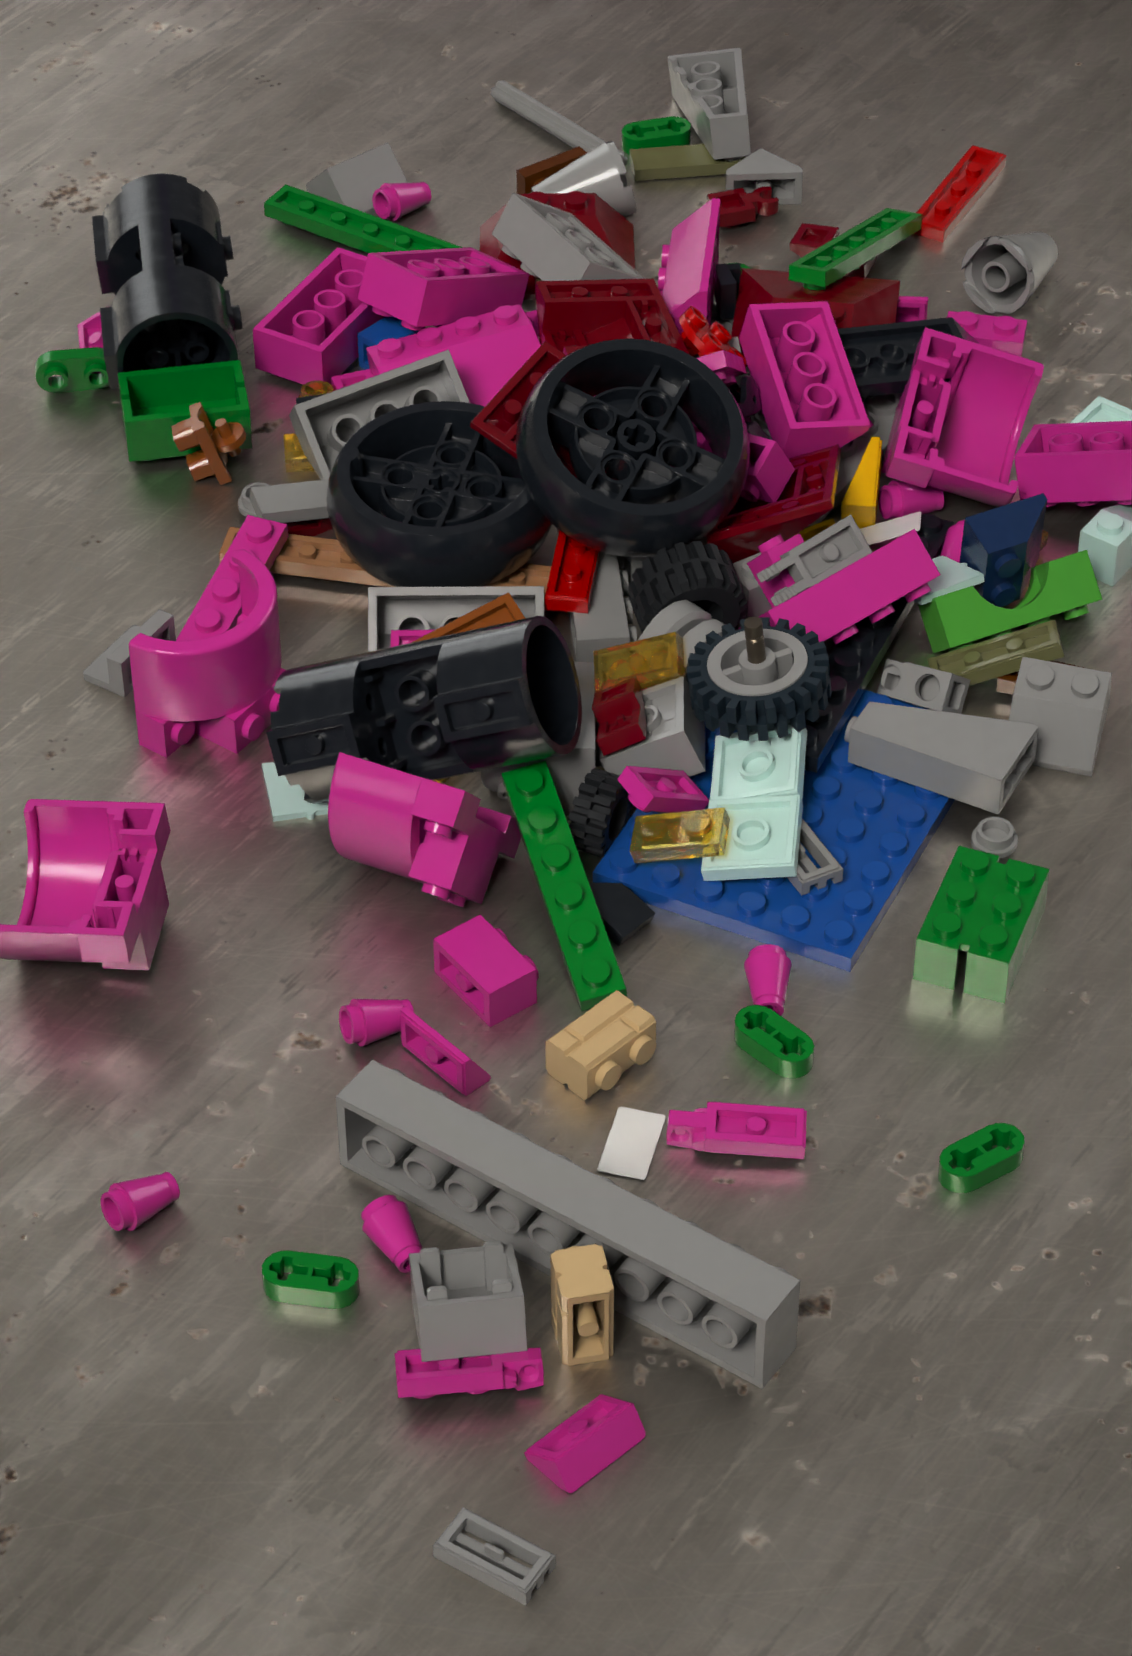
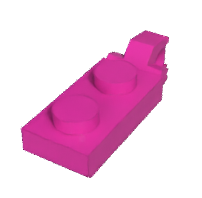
[666,1101,807,1159]
[395,1347,544,1399]

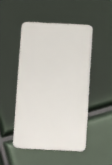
[860,511,922,545]
[597,1107,666,1180]

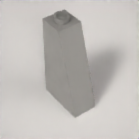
[844,701,1039,815]

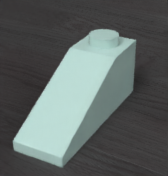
[1078,504,1132,587]

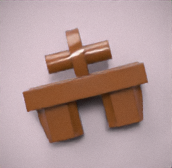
[171,402,246,486]

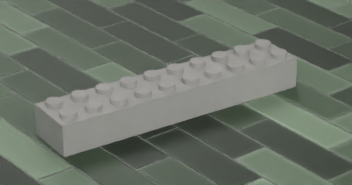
[336,1059,800,1389]

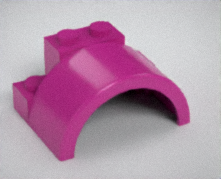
[881,327,1044,507]
[129,549,285,758]
[328,752,521,908]
[0,799,171,970]

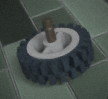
[687,617,831,741]

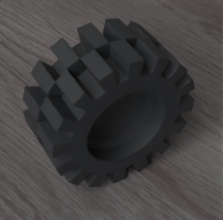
[568,768,634,858]

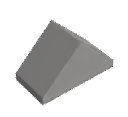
[725,148,803,205]

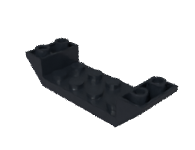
[838,317,979,397]

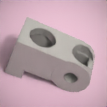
[877,659,970,714]

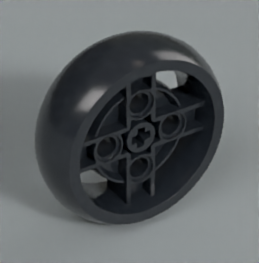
[516,339,750,557]
[326,401,552,587]

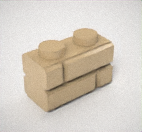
[545,990,656,1100]
[550,1244,614,1366]

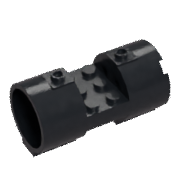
[92,174,243,389]
[266,616,582,804]

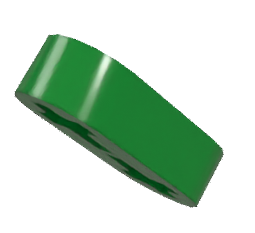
[621,116,691,155]
[734,1005,814,1079]
[938,1123,1025,1193]
[262,1250,359,1309]

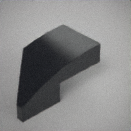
[714,263,741,320]
[589,883,655,947]

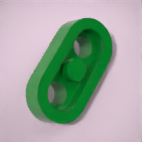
[35,347,110,393]

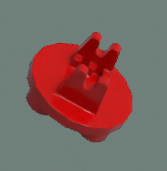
[679,306,748,368]

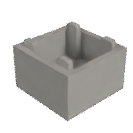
[599,676,706,777]
[409,1241,527,1362]

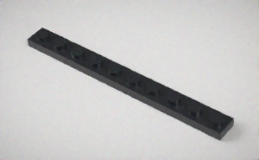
[805,514,954,773]

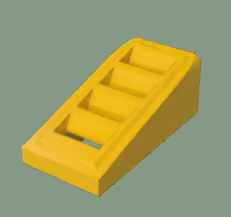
[841,437,882,529]

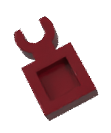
[707,186,779,228]

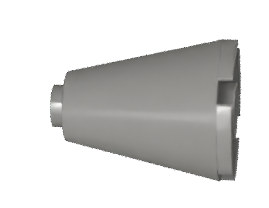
[531,141,637,216]
[961,232,1058,314]

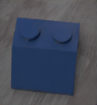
[959,493,1047,607]

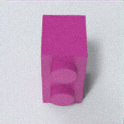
[433,915,539,1027]

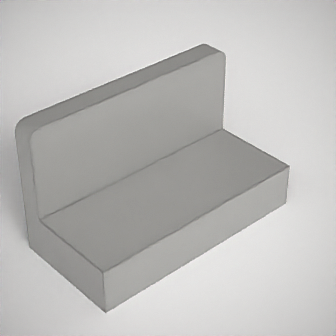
[83,609,176,697]

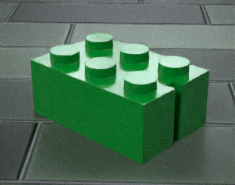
[118,360,253,462]
[913,846,1050,1004]

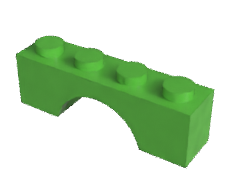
[918,550,1102,654]

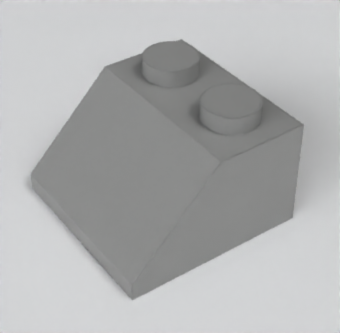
[1009,657,1112,777]

